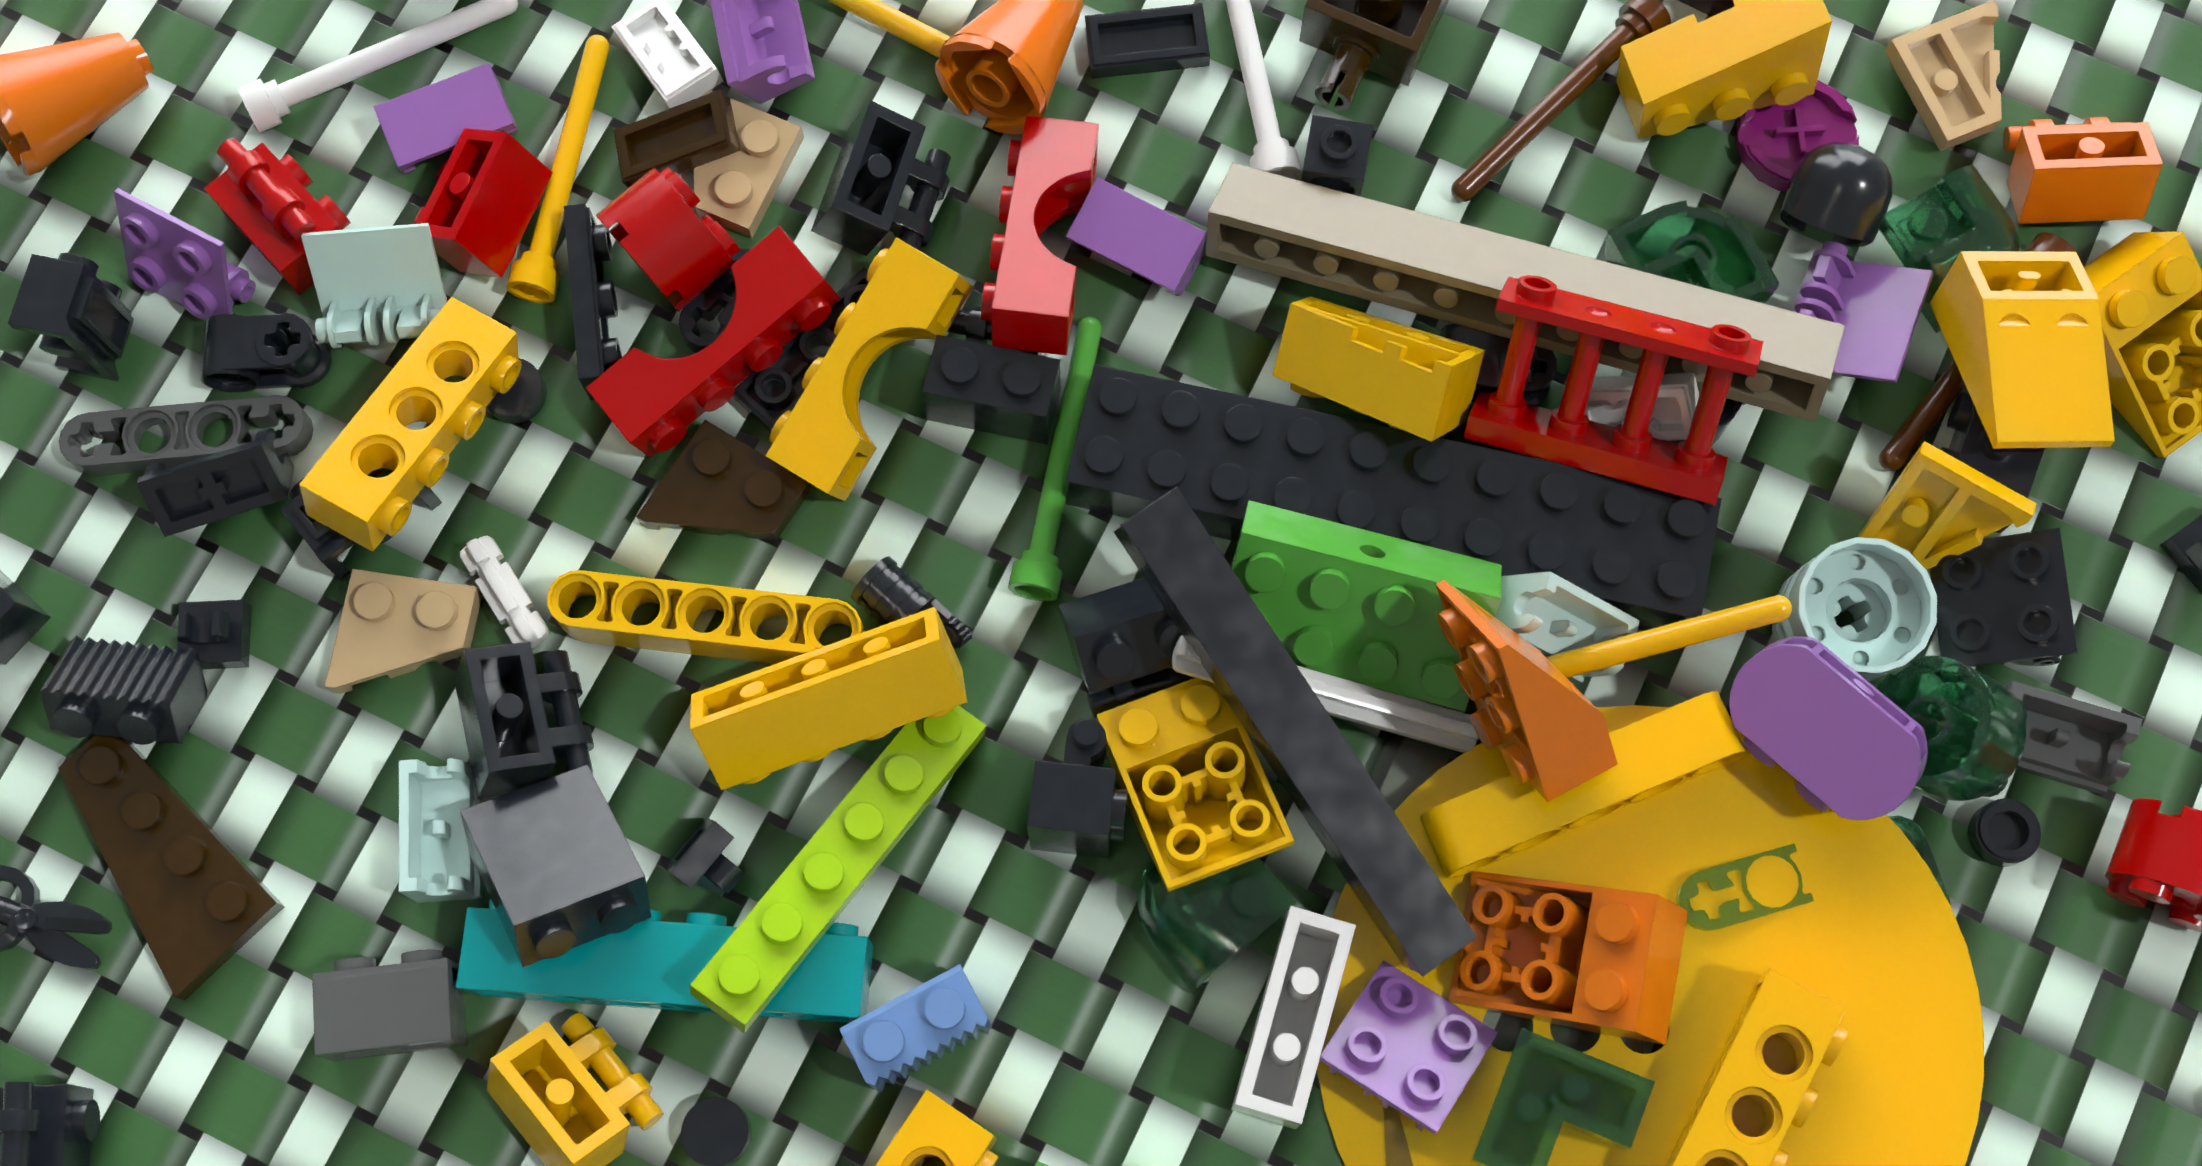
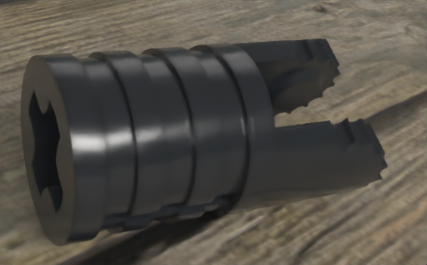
[851,556,973,649]

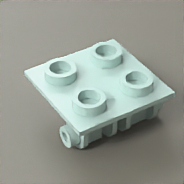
[301,223,447,348]

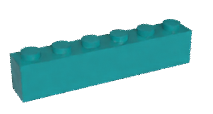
[456,899,873,1023]

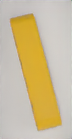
[547,570,865,664]
[1420,691,1747,879]

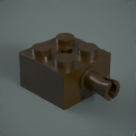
[1299,0,1449,111]

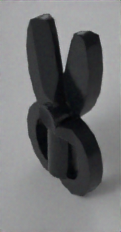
[0,864,112,970]

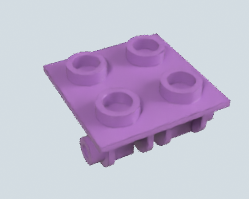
[114,188,256,319]
[1793,241,1934,383]
[1319,960,1498,1135]

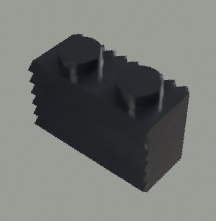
[40,635,207,745]

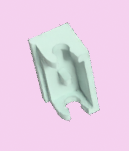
[1495,571,1640,683]
[399,758,483,903]

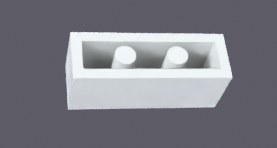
[1231,906,1356,1129]

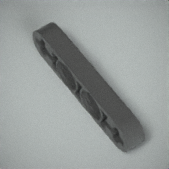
[59,395,314,476]

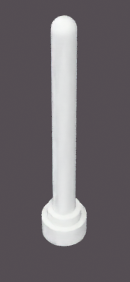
[238,0,518,133]
[1226,0,1302,180]

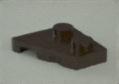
[636,420,811,541]

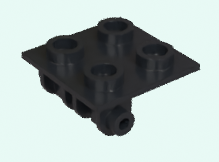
[1930,528,2078,671]

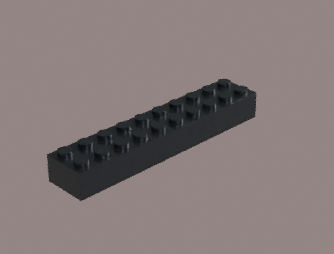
[1065,364,1722,630]

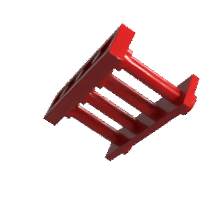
[1463,275,1764,505]

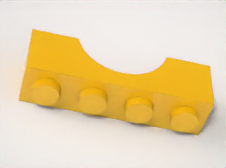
[765,237,973,501]

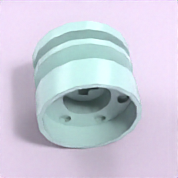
[1772,537,1937,682]

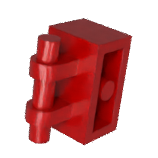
[412,128,553,278]
[204,138,351,296]

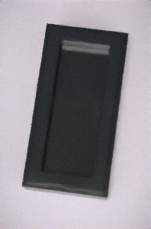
[1085,3,1210,79]

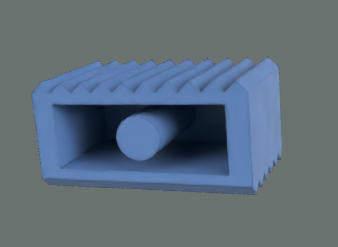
[839,964,991,1092]

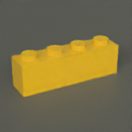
[690,607,967,790]

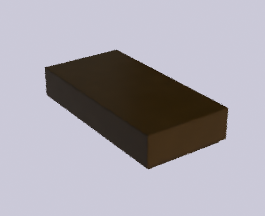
[613,89,740,188]

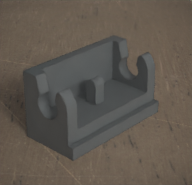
[1975,681,2143,795]

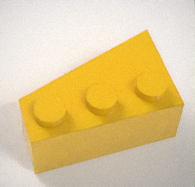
[1616,0,1832,139]
[1272,296,1486,442]

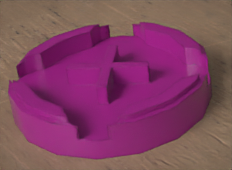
[1735,80,1859,192]

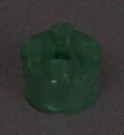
[1876,656,2027,801]

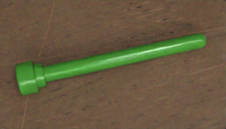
[1008,316,1102,601]

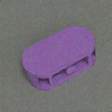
[1729,636,1928,820]

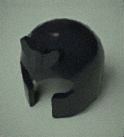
[1780,142,1893,247]

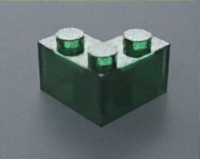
[1470,1028,1655,1166]

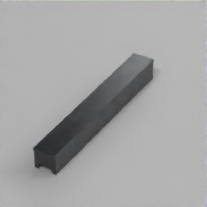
[1114,486,1478,976]

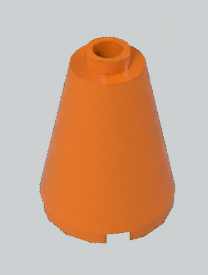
[935,0,1084,135]
[0,32,154,178]

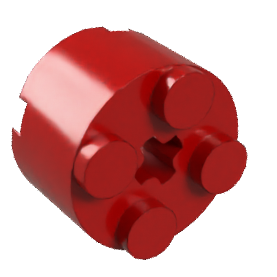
[596,167,741,312]
[2105,798,2202,932]

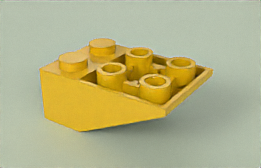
[2084,231,2202,458]
[1929,251,2115,449]
[1097,678,1294,892]

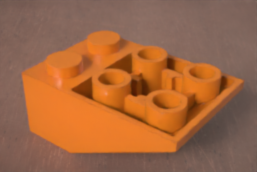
[1435,580,1618,802]
[1448,871,1688,1045]

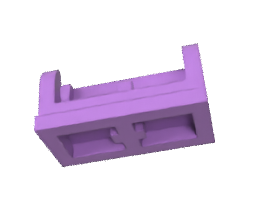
[710,0,815,104]
[373,63,518,174]
[1066,177,1207,296]

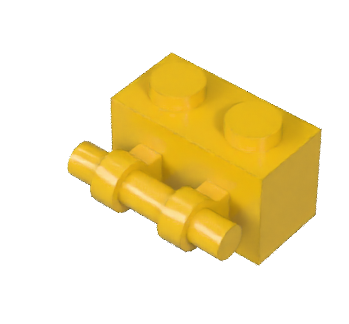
[487,1012,664,1166]

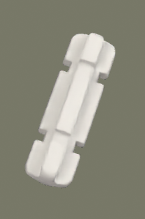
[460,536,549,648]

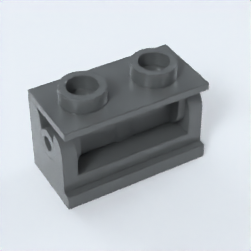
[312,949,468,1061]

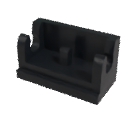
[136,428,294,537]

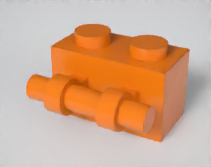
[2003,117,2163,224]

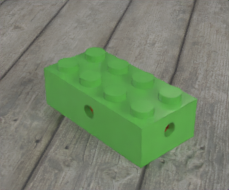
[1231,500,1502,712]

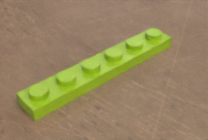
[690,706,987,1033]

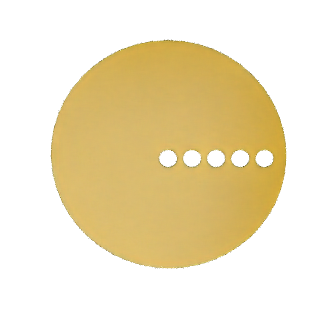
[1317,705,1984,1166]

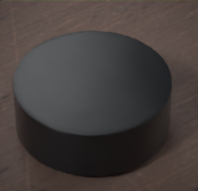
[487,358,547,423]
[1968,799,2041,867]
[681,1098,752,1166]

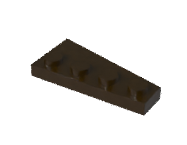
[58,735,285,1001]

